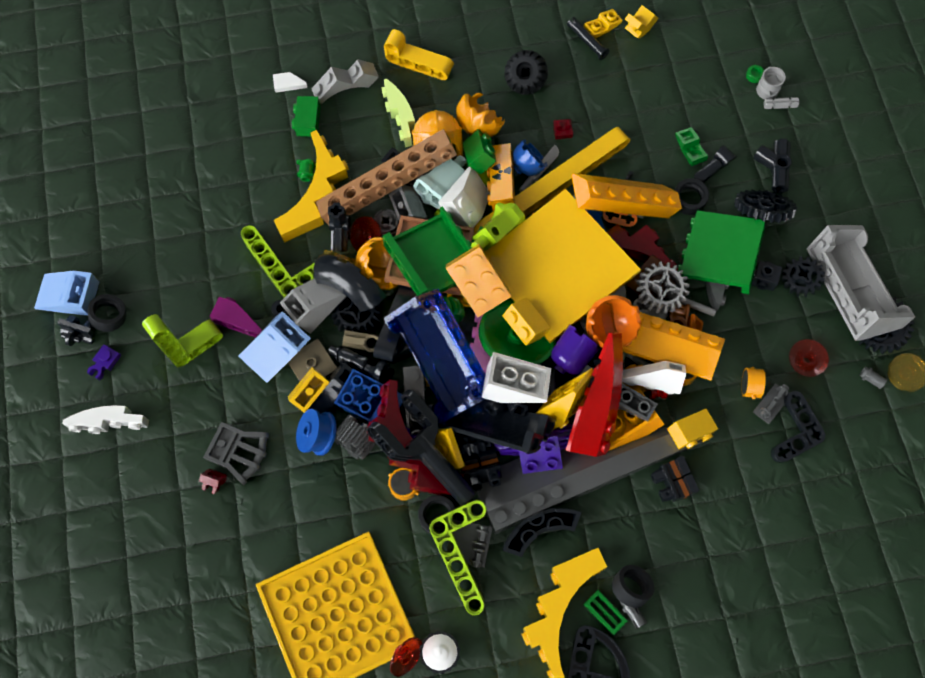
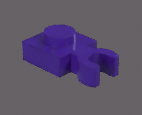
[87,344,121,381]

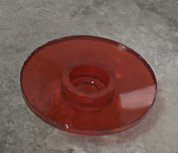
[350,216,381,251]
[789,339,829,377]
[390,637,422,677]

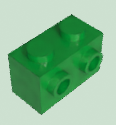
[292,96,321,137]
[463,129,496,175]

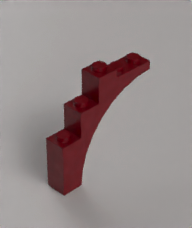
[607,224,679,271]
[367,380,464,498]

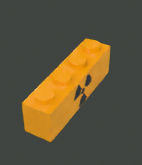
[487,143,515,213]

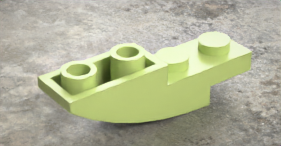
[381,79,415,147]

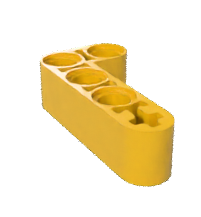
[384,29,454,80]

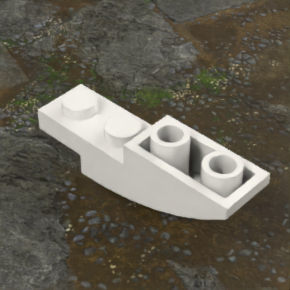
[62,406,149,434]

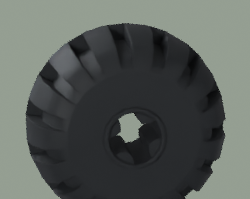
[504,50,548,95]

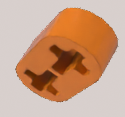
[603,211,637,227]

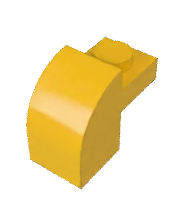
[625,5,659,39]

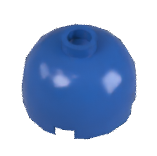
[512,139,548,176]

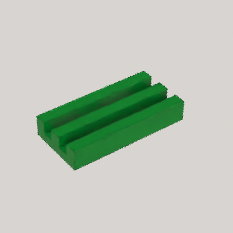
[583,590,628,636]

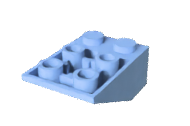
[34,271,99,316]
[238,311,311,383]

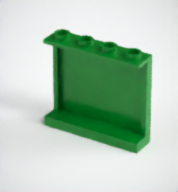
[383,206,472,303]
[677,210,765,294]

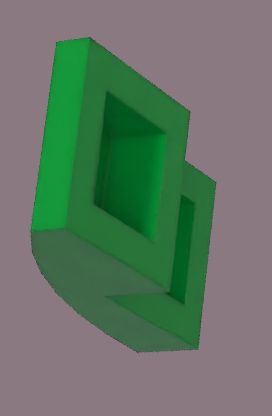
[675,127,708,166]

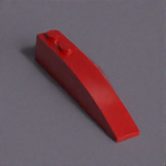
[566,332,623,457]

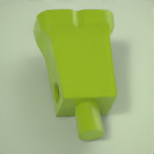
[471,202,525,252]

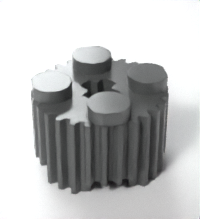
[334,415,376,460]

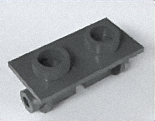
[753,383,789,424]

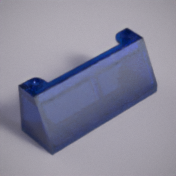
[383,289,486,423]

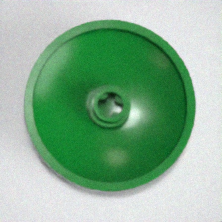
[478,300,556,365]

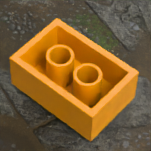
[446,244,511,317]

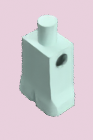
[413,155,466,209]

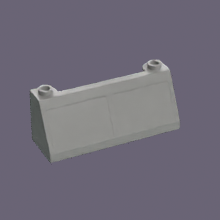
[807,225,915,341]

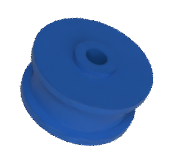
[296,409,336,456]

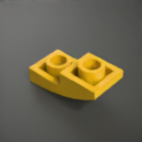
[584,9,623,38]

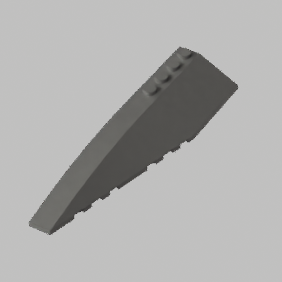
[476,426,712,535]

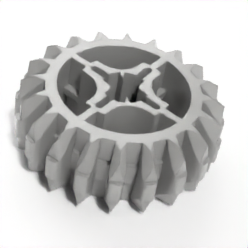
[636,262,689,314]

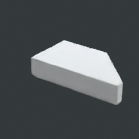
[273,72,307,93]

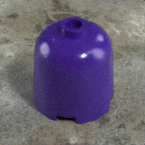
[551,325,601,375]

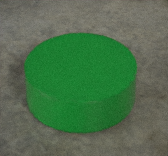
[746,65,764,83]

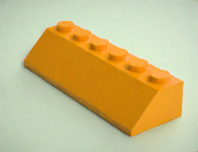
[571,173,682,219]
[623,312,725,381]

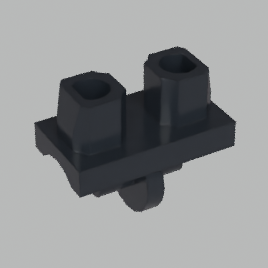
[57,315,96,346]

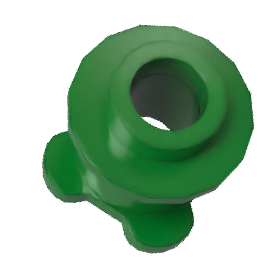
[296,159,316,182]

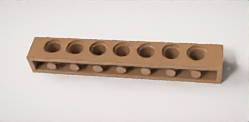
[316,129,457,225]

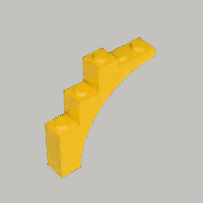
[274,130,349,243]
[521,548,607,678]

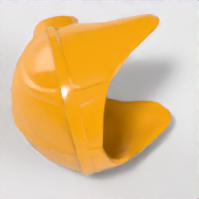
[412,110,463,157]

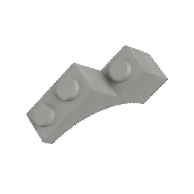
[312,59,379,104]

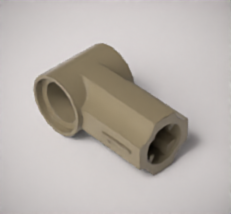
[342,330,379,352]

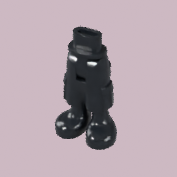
[329,345,394,384]

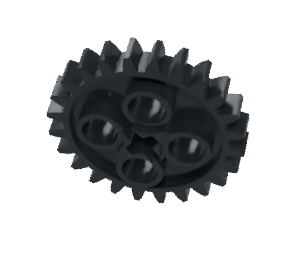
[734,189,797,223]
[849,297,914,354]

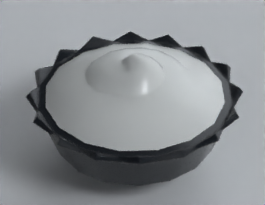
[419,631,461,674]

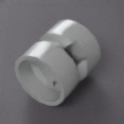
[756,67,786,99]

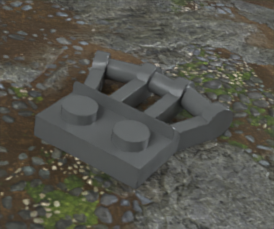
[203,422,270,486]

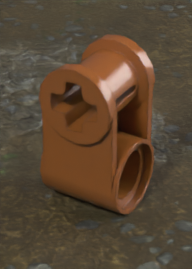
[668,304,690,327]

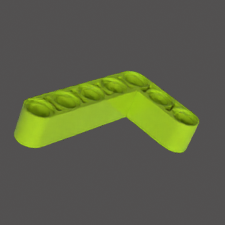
[241,226,315,298]
[142,314,223,367]
[429,499,486,615]

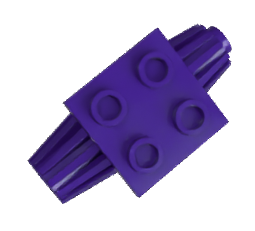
[494,424,573,474]

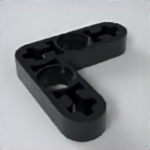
[771,391,825,463]

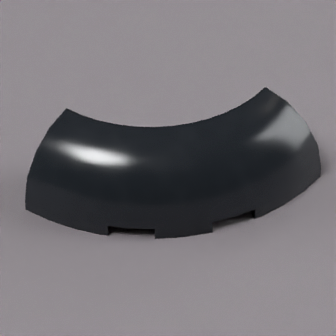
[313,254,386,312]
[502,508,582,557]

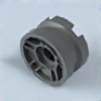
[373,209,399,237]

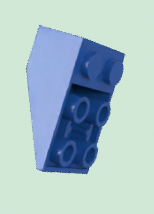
[334,369,403,425]

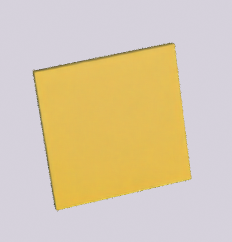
[485,189,641,344]
[255,531,420,678]

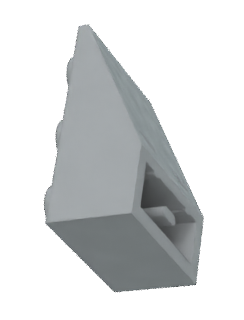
[280,278,346,334]

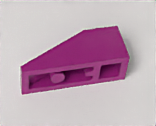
[209,297,262,338]

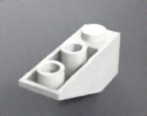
[622,361,686,394]

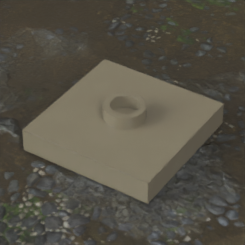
[288,339,337,381]

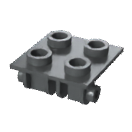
[446,519,493,568]

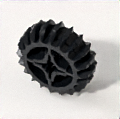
[331,296,382,334]

